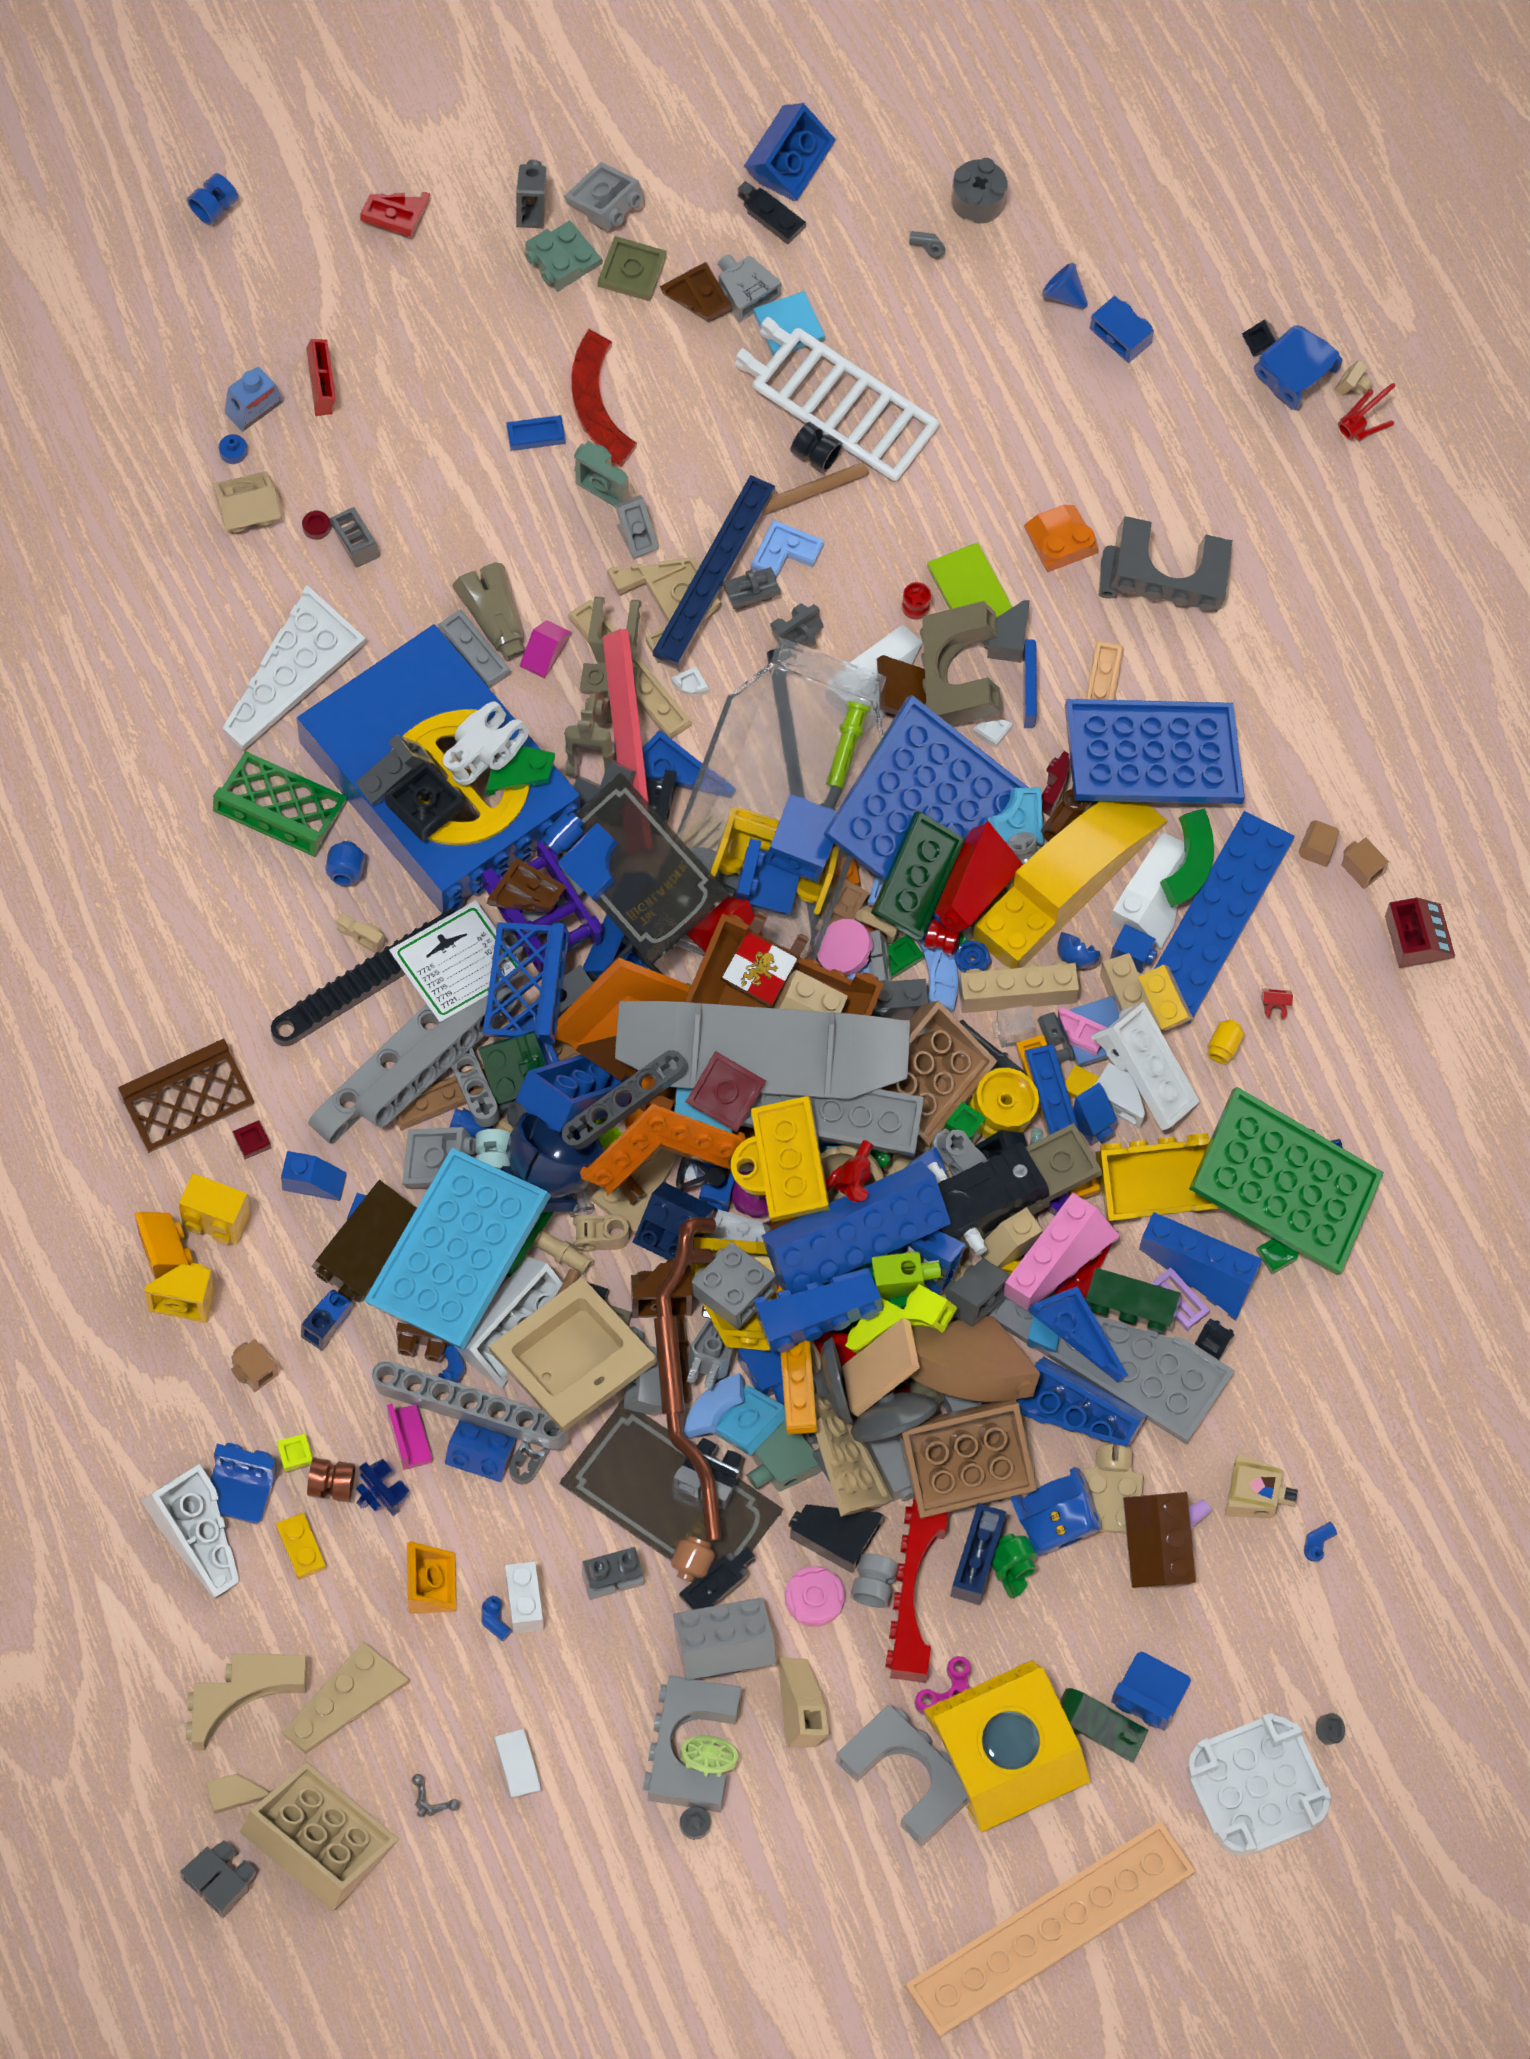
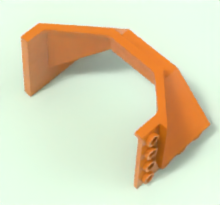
[556,957,746,1196]

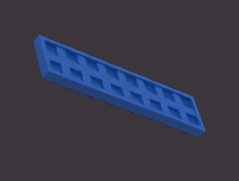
[1154,811,1295,1023]

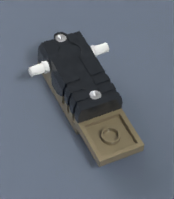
[927,1123,1102,1255]

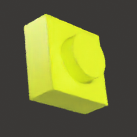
[276,1433,312,1472]

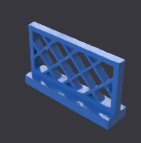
[483,922,569,1044]

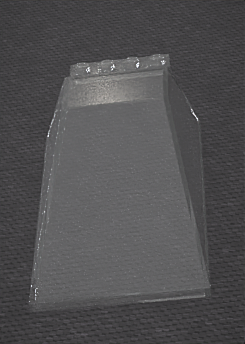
[640,637,887,960]

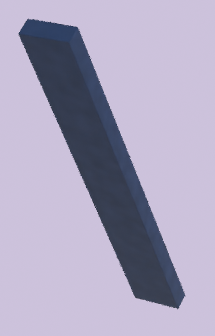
[652,475,775,667]

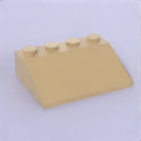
[240,1762,399,1911]

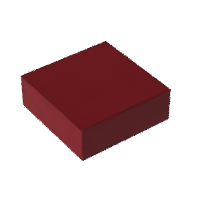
[232,1120,271,1160]

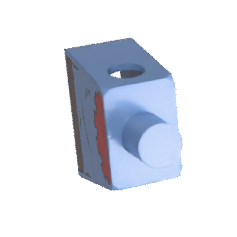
[225,367,283,432]

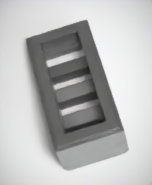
[329,507,380,567]

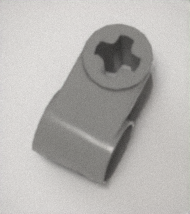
[932,1129,987,1176]

